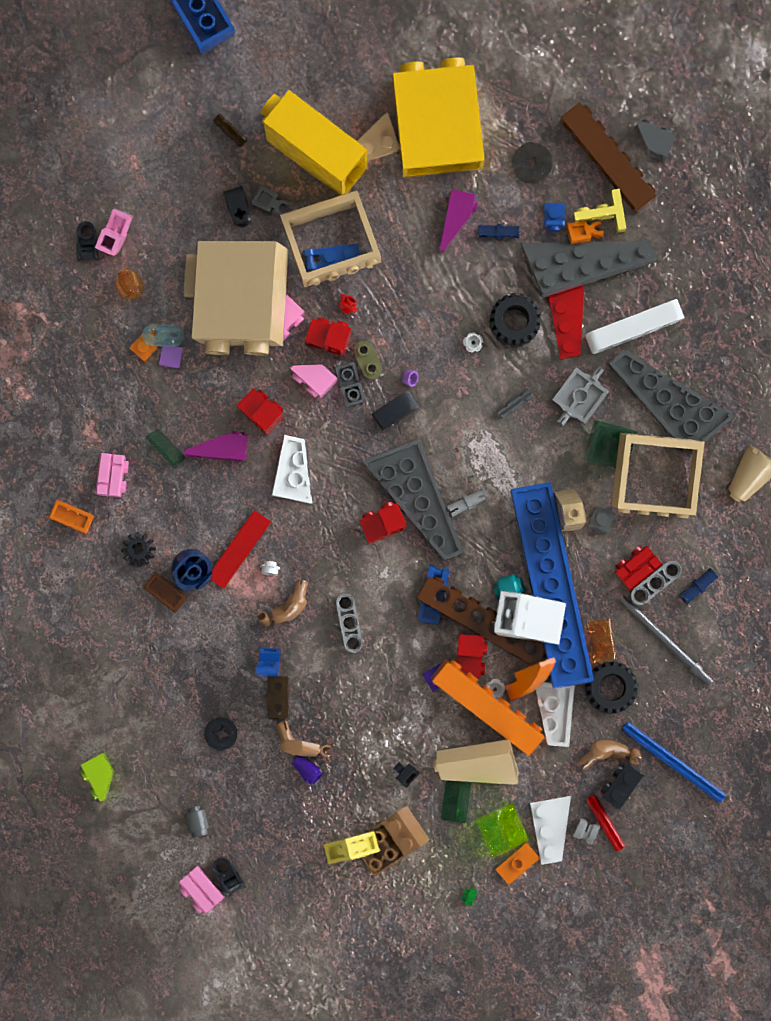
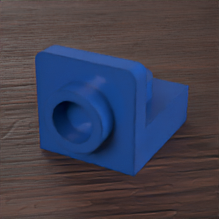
[543,203,565,232]

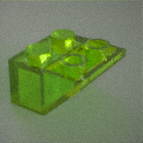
[475,802,530,858]

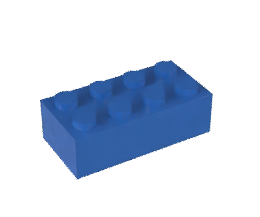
[169,0,236,54]

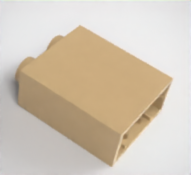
[192,241,289,356]

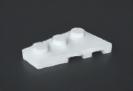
[272,435,312,504]
[536,682,575,747]
[530,796,571,865]

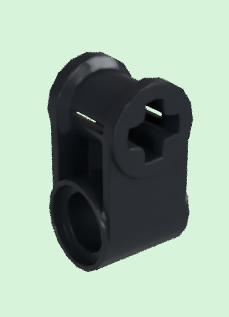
[223,186,251,228]
[76,221,98,261]
[213,856,246,898]

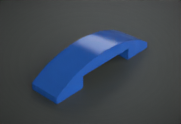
[256,648,281,676]

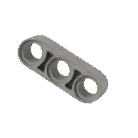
[629,561,681,606]
[336,594,362,653]

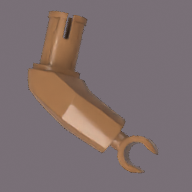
[257,579,308,627]
[275,721,332,759]
[578,740,641,770]

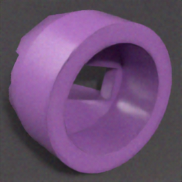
[401,370,419,387]

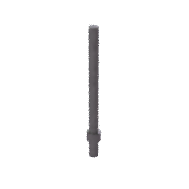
[619,596,714,686]

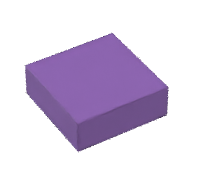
[159,345,183,369]

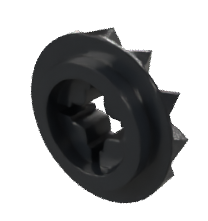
[204,717,237,750]

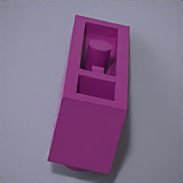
[440,190,478,253]
[184,431,248,462]

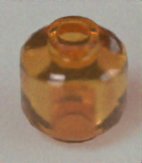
[115,268,145,300]

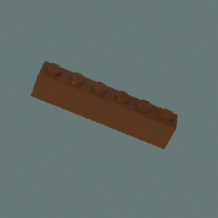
[560,102,656,214]

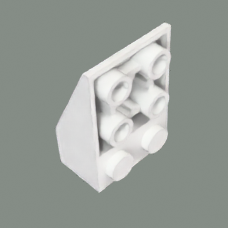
[494,591,566,644]

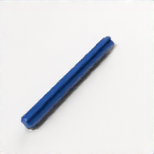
[622,722,726,803]

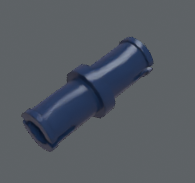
[479,224,520,240]
[679,568,718,605]

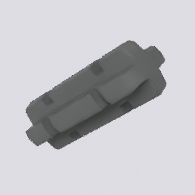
[497,388,533,419]

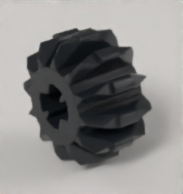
[121,532,156,567]

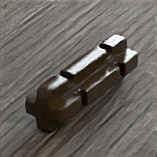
[213,114,247,147]

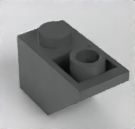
[635,120,676,161]

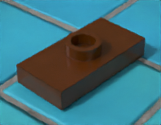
[143,572,188,613]

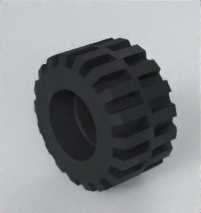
[489,293,541,347]
[585,661,638,714]

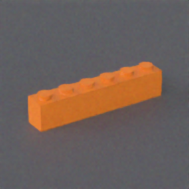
[431,659,544,756]

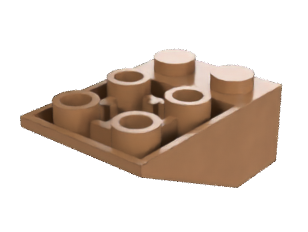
[361,805,430,877]

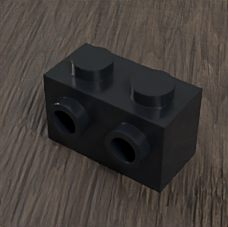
[601,764,644,810]

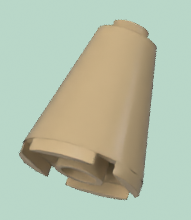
[728,444,771,502]

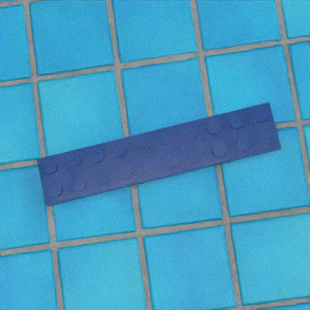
[510,482,594,689]

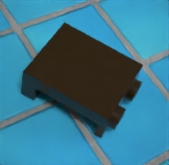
[267,676,290,719]

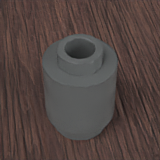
[184,806,209,838]

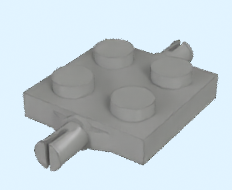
[552,366,609,426]

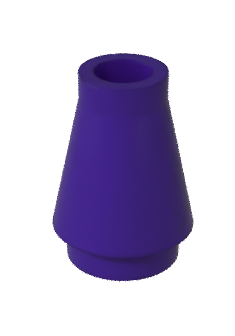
[292,756,323,785]

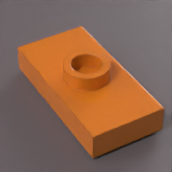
[48,499,94,535]
[495,842,540,885]

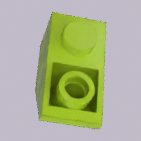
[80,753,114,802]

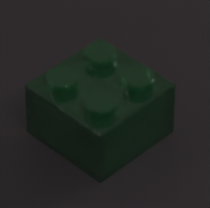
[583,420,637,468]

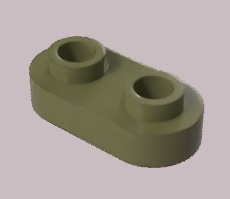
[354,340,382,380]

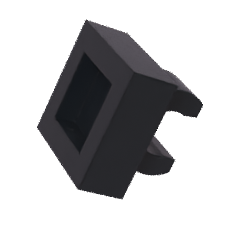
[394,762,420,788]

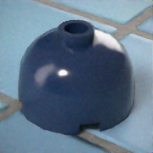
[170,549,213,591]

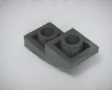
[334,361,366,407]

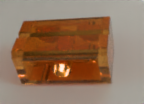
[588,618,616,663]

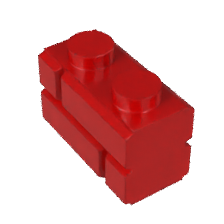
[614,546,662,591]

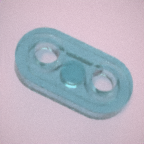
[142,324,184,347]

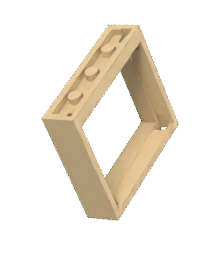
[280,190,381,287]
[612,433,705,518]

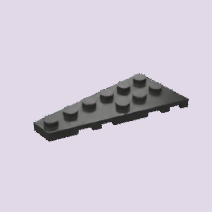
[521,241,657,298]
[609,350,735,457]
[362,439,464,561]

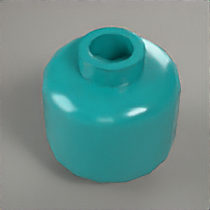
[494,574,526,599]

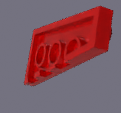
[548,285,584,360]

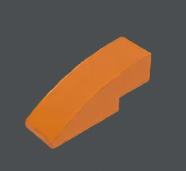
[505,658,556,701]

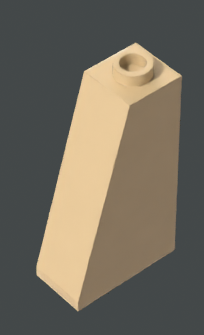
[554,489,586,532]
[433,739,518,784]

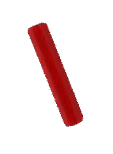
[586,795,625,851]

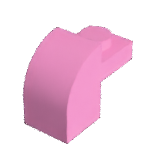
[95,208,133,256]

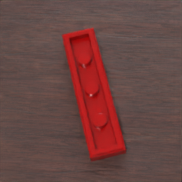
[210,510,271,589]

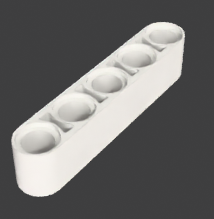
[585,299,685,354]

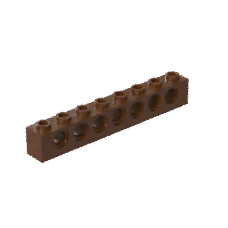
[416,575,550,677]

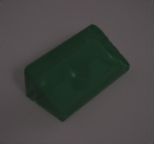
[146,430,186,468]
[441,780,471,823]

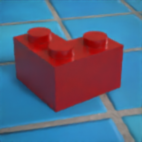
[305,317,352,357]
[237,388,284,436]
[359,501,407,545]
[456,634,488,679]

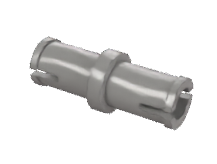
[446,488,489,518]

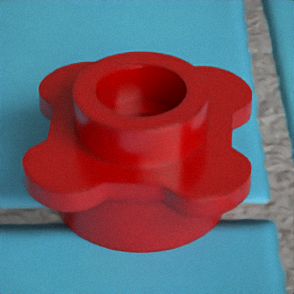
[338,294,358,314]

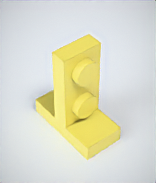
[573,189,626,233]
[323,831,379,864]

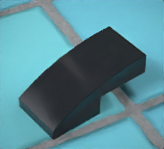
[372,390,419,431]

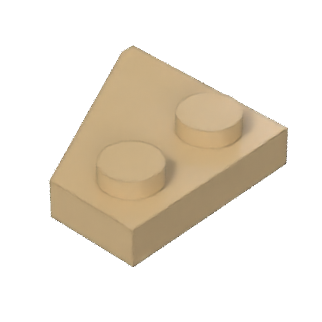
[357,113,400,161]

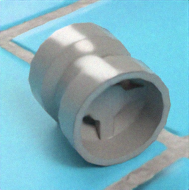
[573,818,600,845]

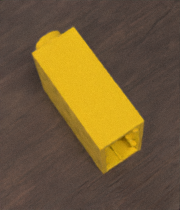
[393,58,485,178]
[260,90,368,196]

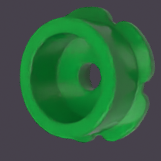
[461,886,478,906]

